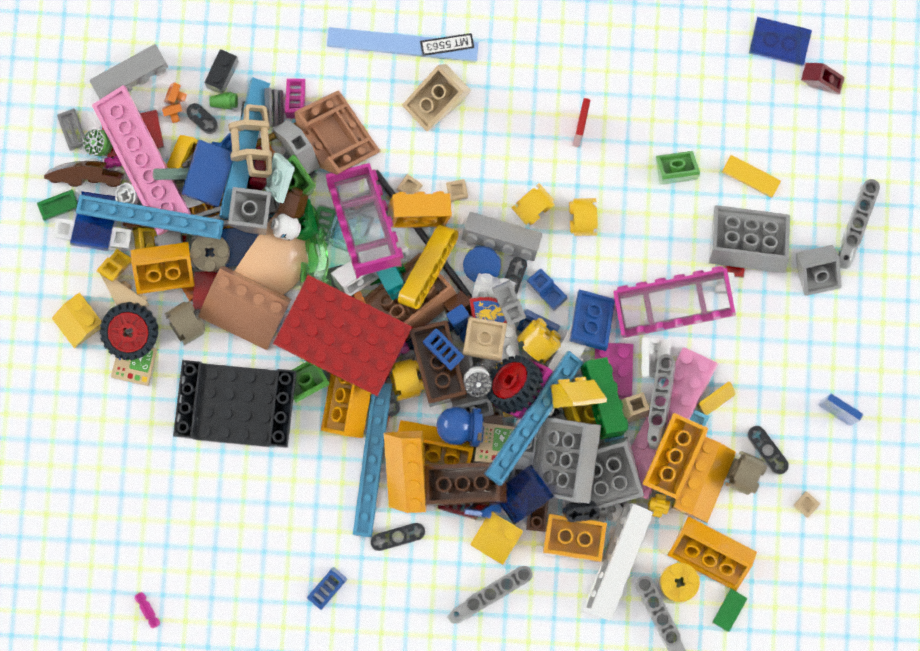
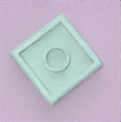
[264,153,295,203]

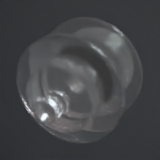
[475,358,496,375]

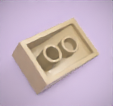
[402,64,472,132]

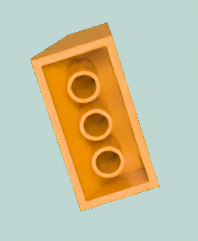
[321,374,371,438]
[642,413,709,500]
[398,420,474,466]
[384,431,427,513]
[672,436,736,523]
[667,516,757,591]

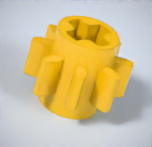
[647,493,670,518]

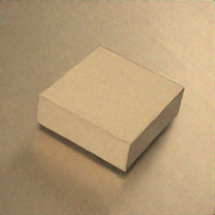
[396,174,423,194]
[446,179,468,202]
[793,491,821,518]

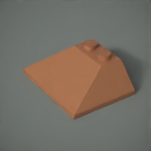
[294,90,381,175]

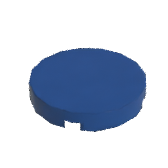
[463,246,501,282]

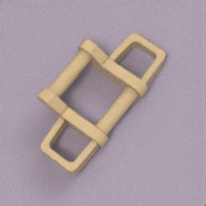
[228,104,272,178]

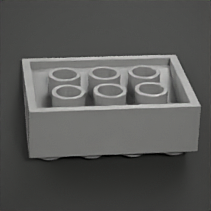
[709,205,790,273]
[530,417,601,503]
[564,436,644,509]

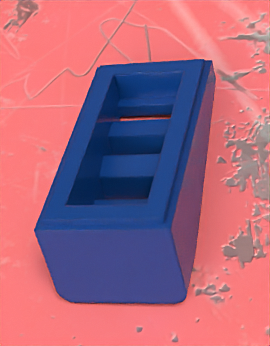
[446,304,470,336]
[423,328,465,371]
[306,567,348,610]

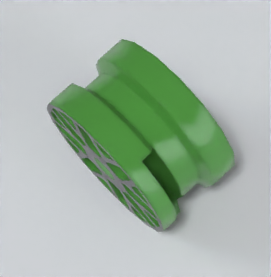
[83,129,113,157]

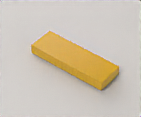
[722,155,781,198]

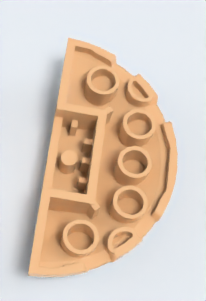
[235,210,311,295]

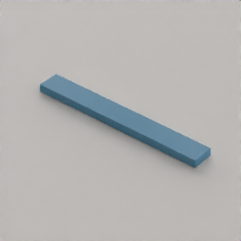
[219,77,270,220]
[76,195,224,240]
[484,351,584,486]
[353,383,393,537]

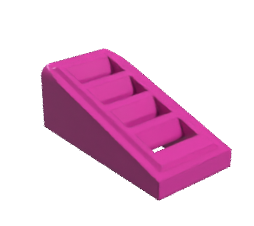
[285,78,306,119]

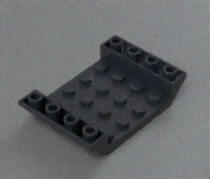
[173,360,297,448]

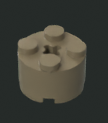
[190,236,230,272]
[164,301,206,346]
[725,451,767,495]

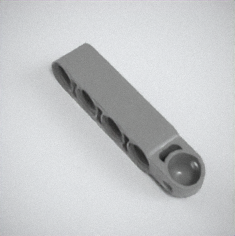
[838,179,880,269]
[647,354,676,450]
[447,566,533,624]
[635,576,686,651]

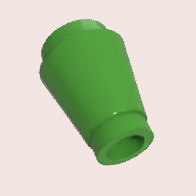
[209,91,238,110]

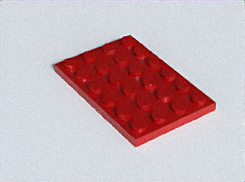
[273,275,412,397]

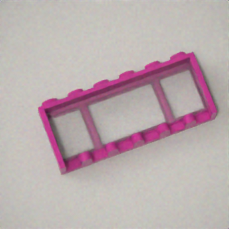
[326,163,404,279]
[613,266,737,339]

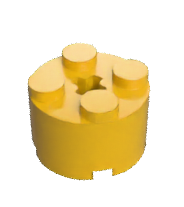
[511,183,555,226]
[569,198,598,236]
[517,318,561,363]
[389,359,424,401]
[659,563,700,602]

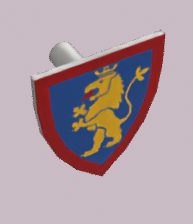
[469,297,507,323]

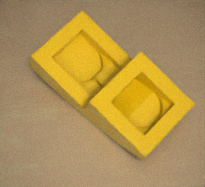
[96,249,132,282]

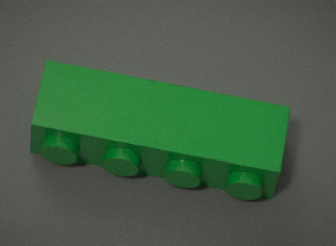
[580,357,628,440]

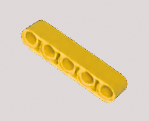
[398,225,459,310]

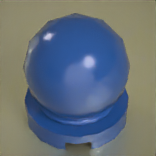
[436,407,483,447]

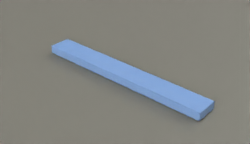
[327,27,479,62]

